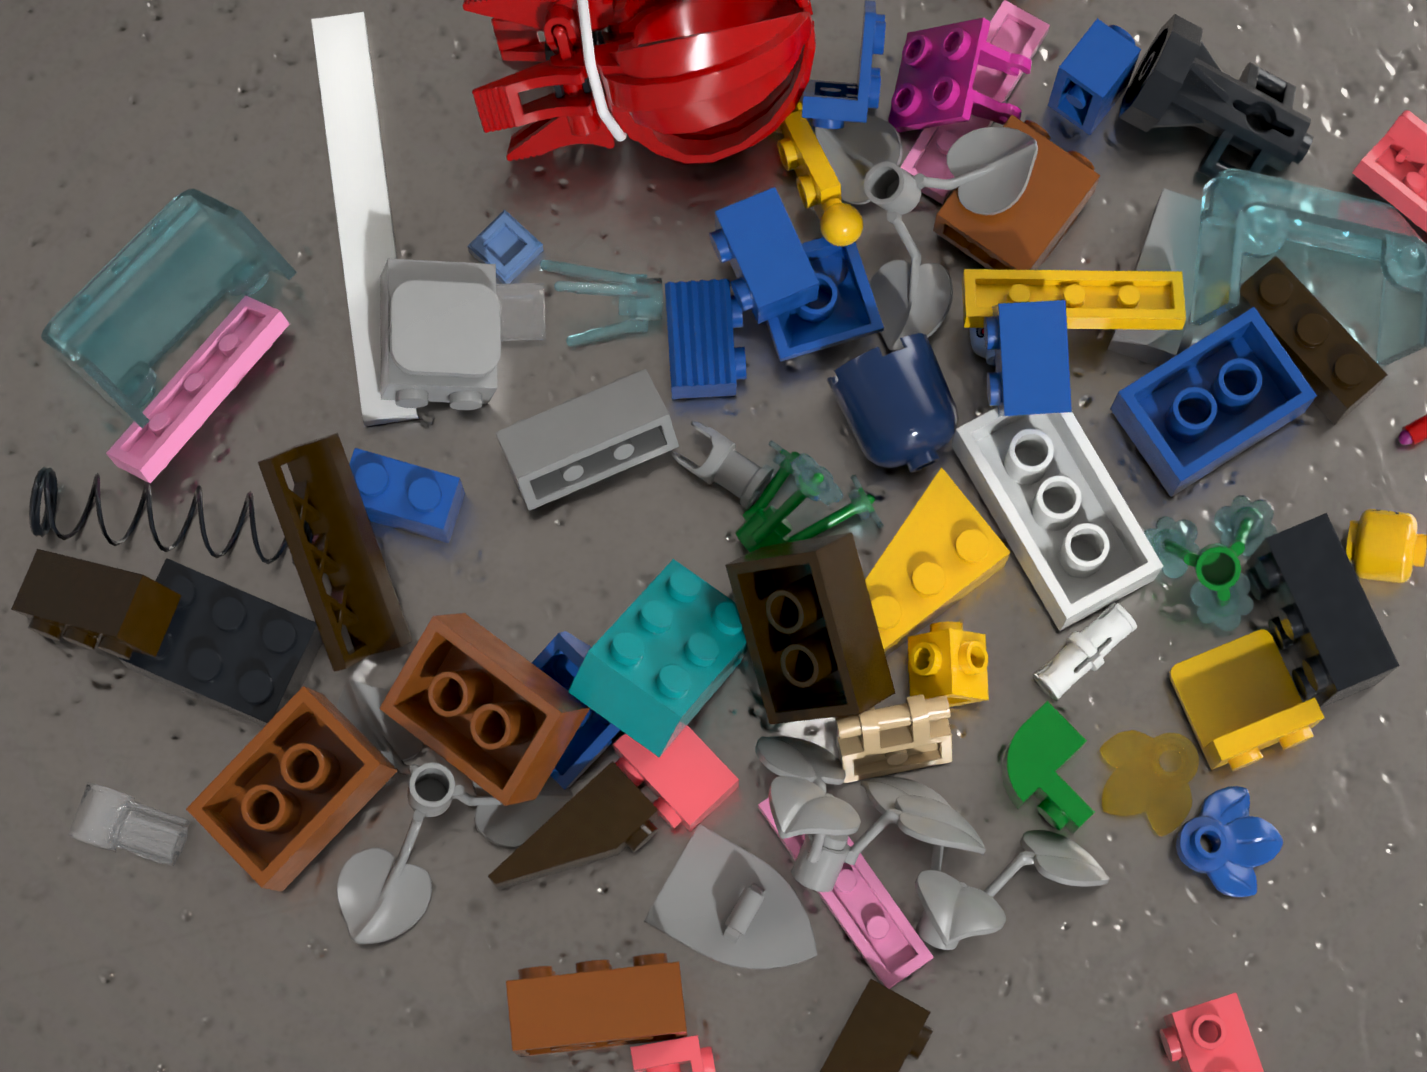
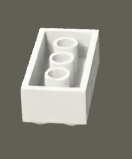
[951,407,1164,631]

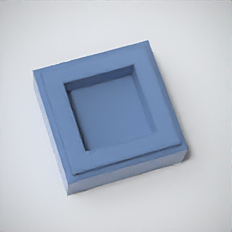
[467,210,544,287]

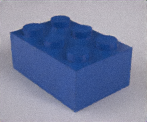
[1110,307,1317,497]

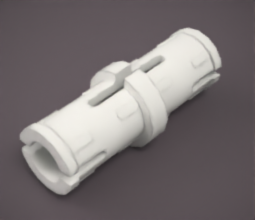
[1033,602,1137,701]

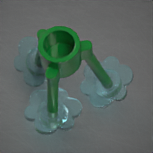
[1144,495,1277,631]

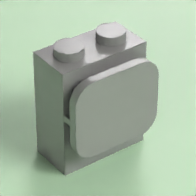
[380,258,501,410]

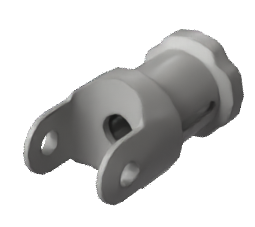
[671,421,774,510]

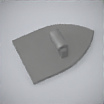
[644,824,817,969]

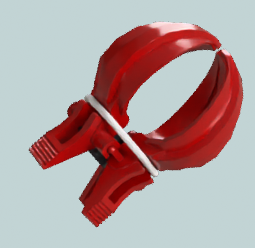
[462,0,816,164]

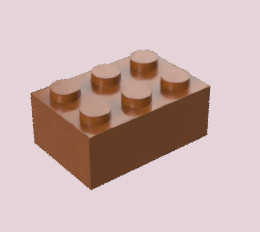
[379,613,590,806]
[186,686,398,892]
[506,953,688,1057]

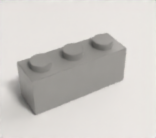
[1107,188,1229,367]
[495,369,679,511]

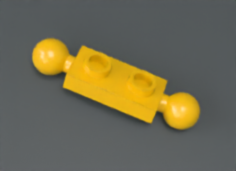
[774,99,863,246]

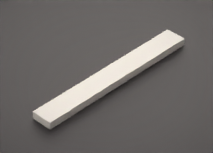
[311,12,419,426]

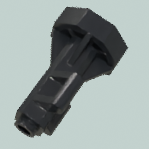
[1119,14,1314,196]

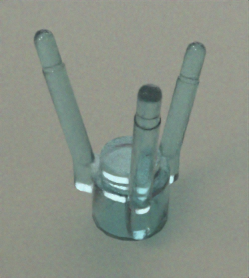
[539,259,663,346]

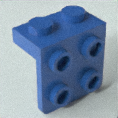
[802,0,886,129]

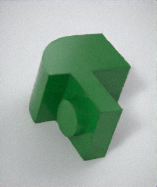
[1002,701,1095,834]

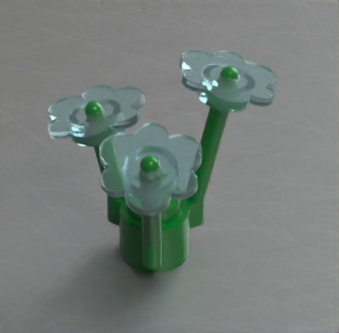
[735,440,884,552]

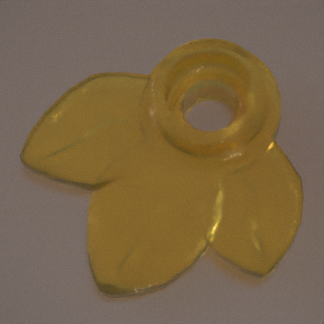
[1100,730,1199,837]

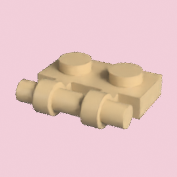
[835,694,952,783]

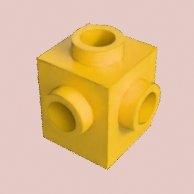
[907,621,989,707]

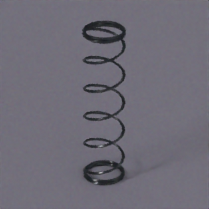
[29,466,313,566]

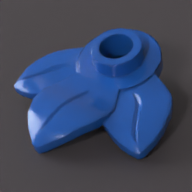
[1176,786,1283,898]

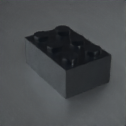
[1245,513,1400,708]
[118,558,323,728]

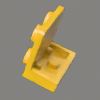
[1169,629,1325,771]

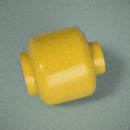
[1346,509,1427,583]

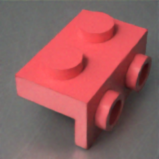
[1352,110,1427,233]

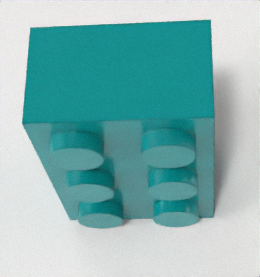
[568,559,748,757]

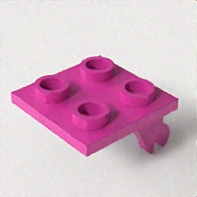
[888,17,1032,133]

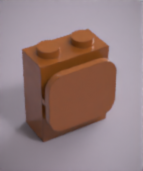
[933,115,1100,270]

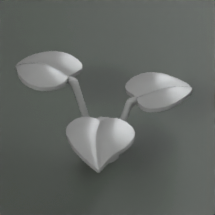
[815,116,1038,351]
[336,680,573,944]
[755,736,986,892]
[859,776,1110,950]

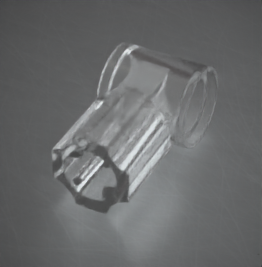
[68,783,190,866]

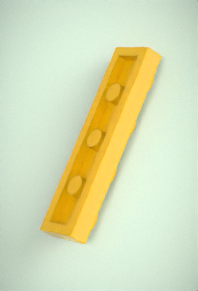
[962,269,1186,330]

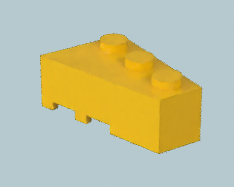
[865,467,1011,656]

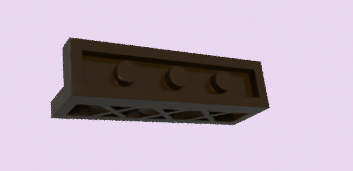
[258,433,413,672]

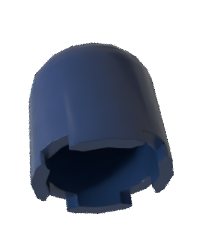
[827,333,959,473]

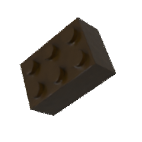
[725,532,895,725]

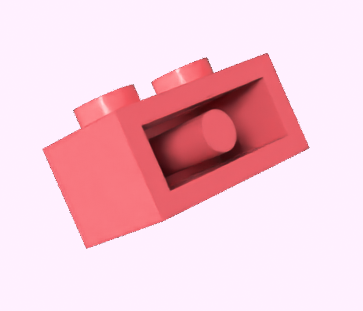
[1160,993,1264,1072]

